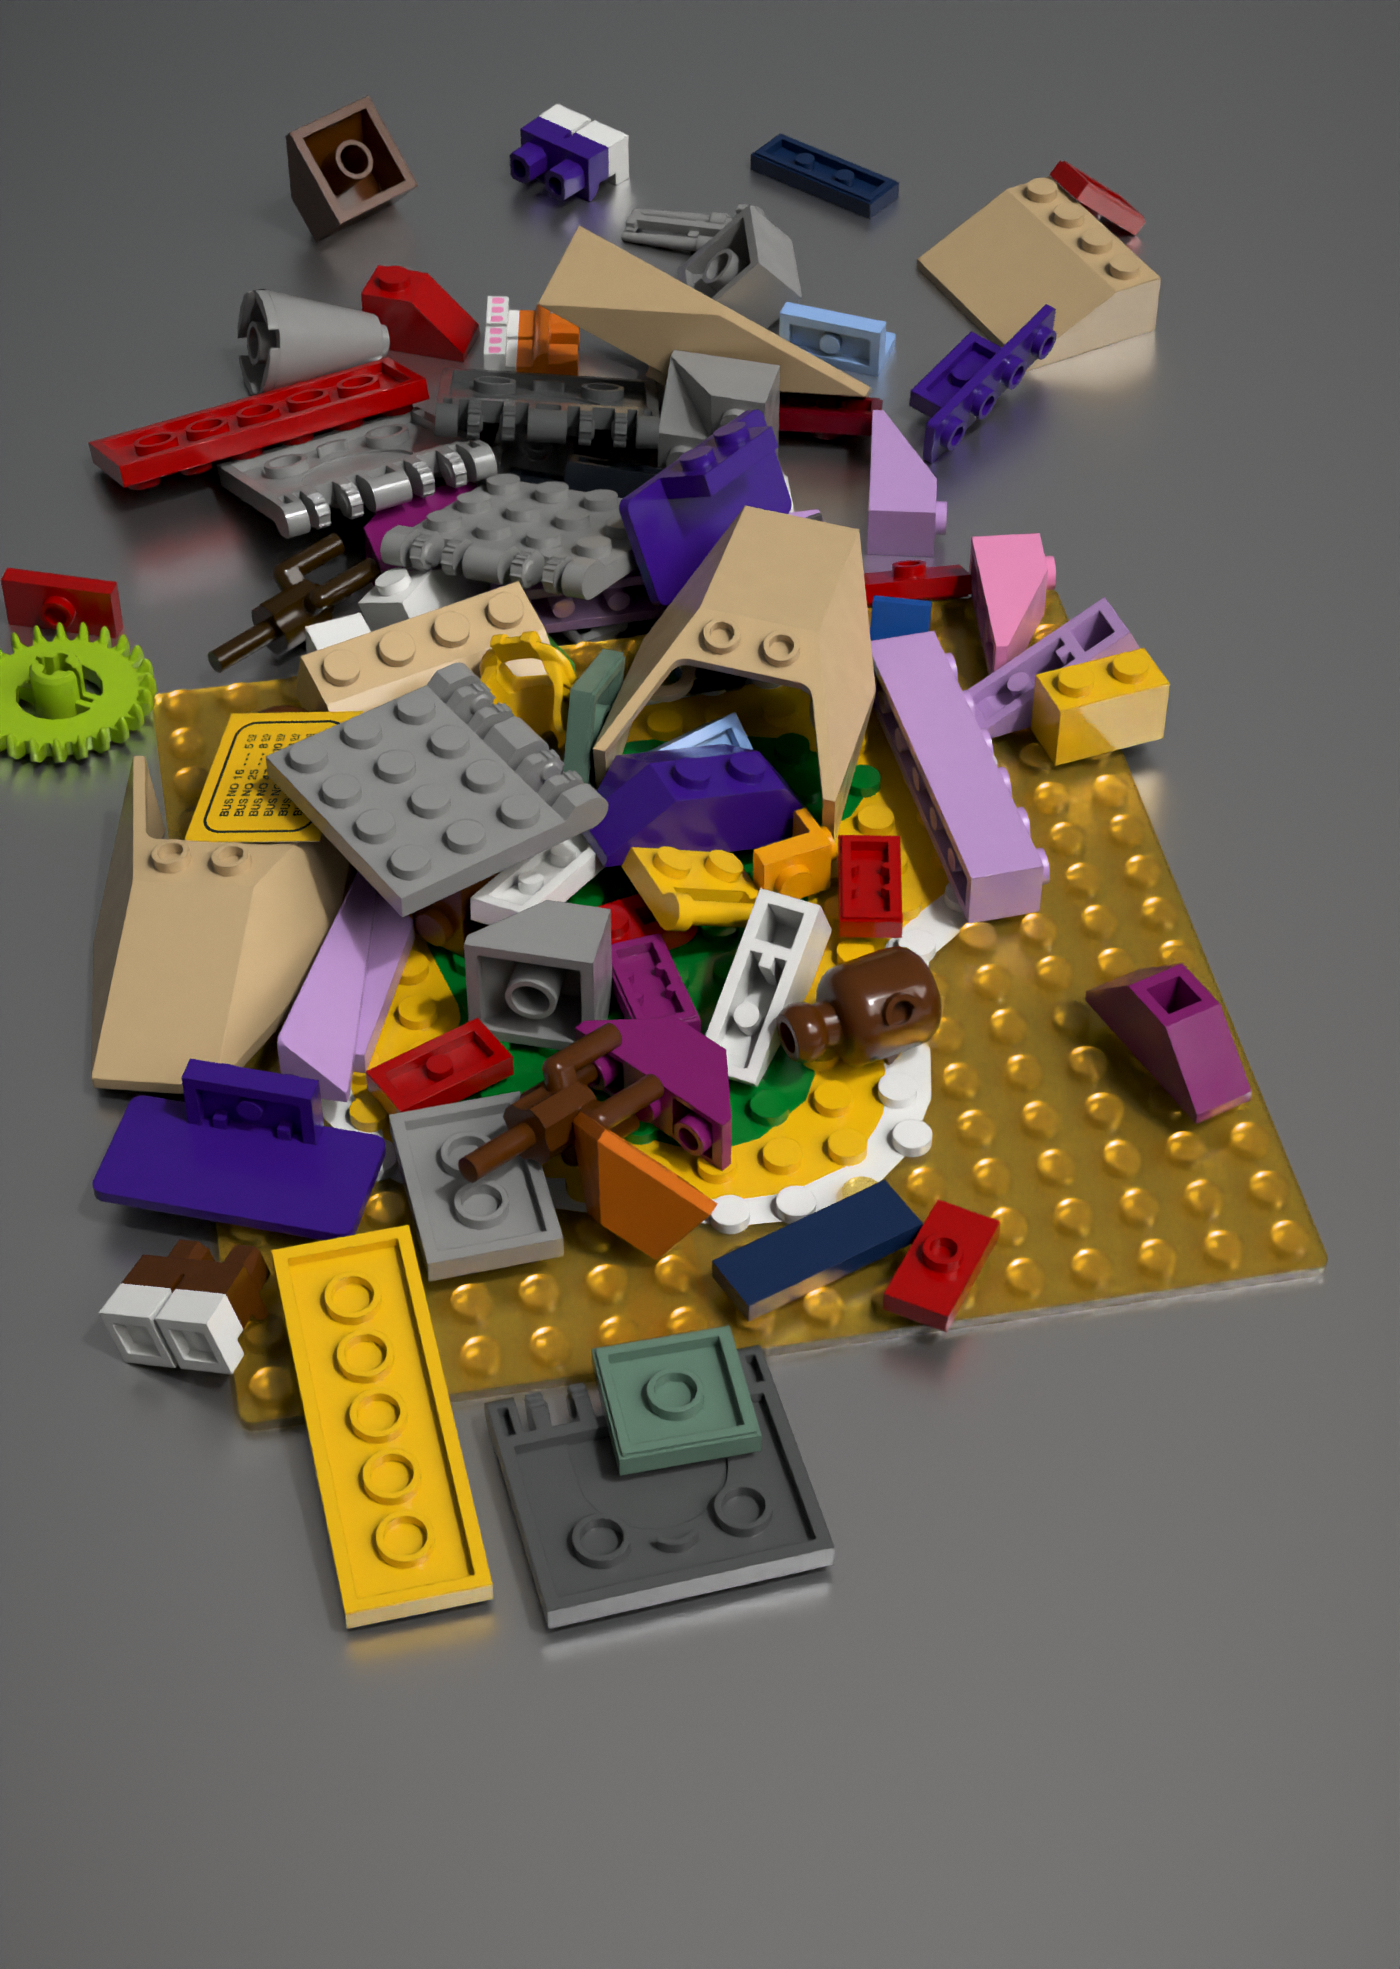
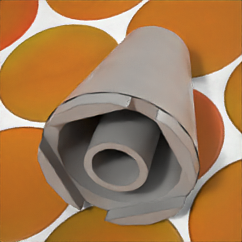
[238,289,390,395]

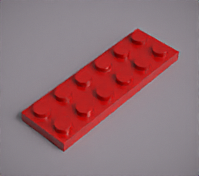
[88,357,430,490]

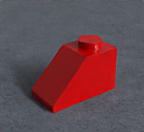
[361,265,480,363]

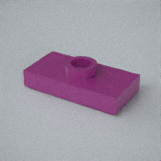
[611,933,701,1033]

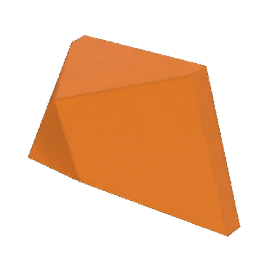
[573,1111,717,1260]

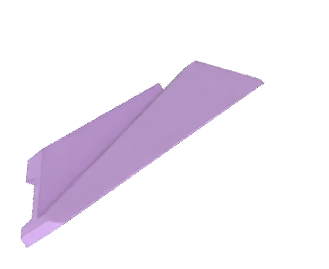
[277,871,415,1102]

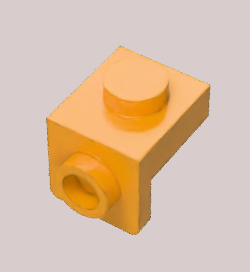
[753,807,837,899]

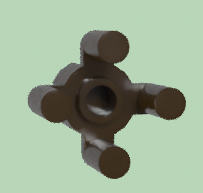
[207,533,381,673]

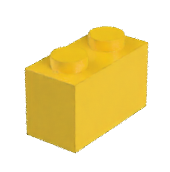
[1031,648,1170,766]

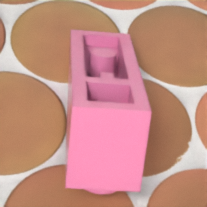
[969,533,1056,675]

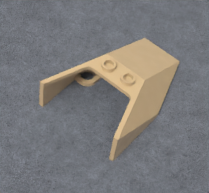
[538,225,873,398]
[593,506,876,842]
[91,756,358,1094]

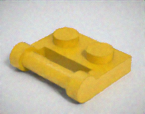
[621,846,759,931]

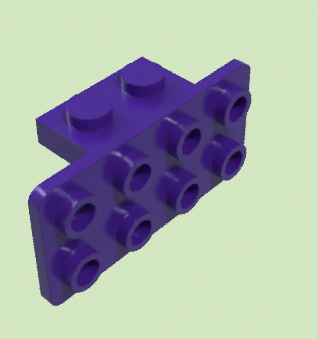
[619,409,792,606]
[92,1058,386,1240]

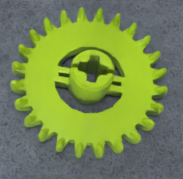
[0,622,157,763]

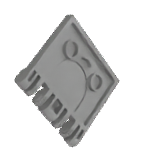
[217,407,497,539]
[380,473,638,600]
[266,662,608,918]

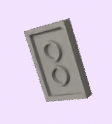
[389,1091,564,1282]

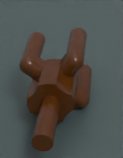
[458,1023,664,1183]

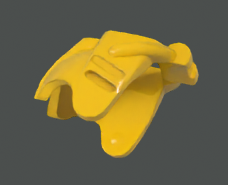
[480,631,576,755]

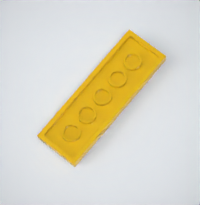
[271,1225,493,1629]

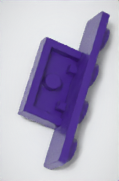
[909,304,1057,464]

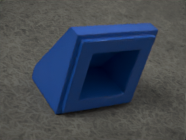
[870,595,932,641]

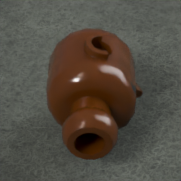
[776,946,942,1066]

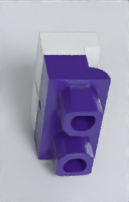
[510,104,629,202]

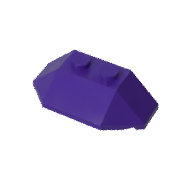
[582,744,821,867]

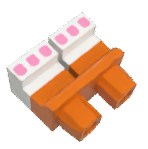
[484,296,580,376]

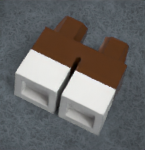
[98,1239,271,1375]

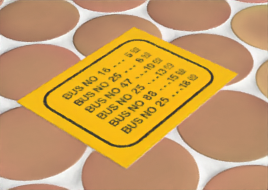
[184,711,364,842]

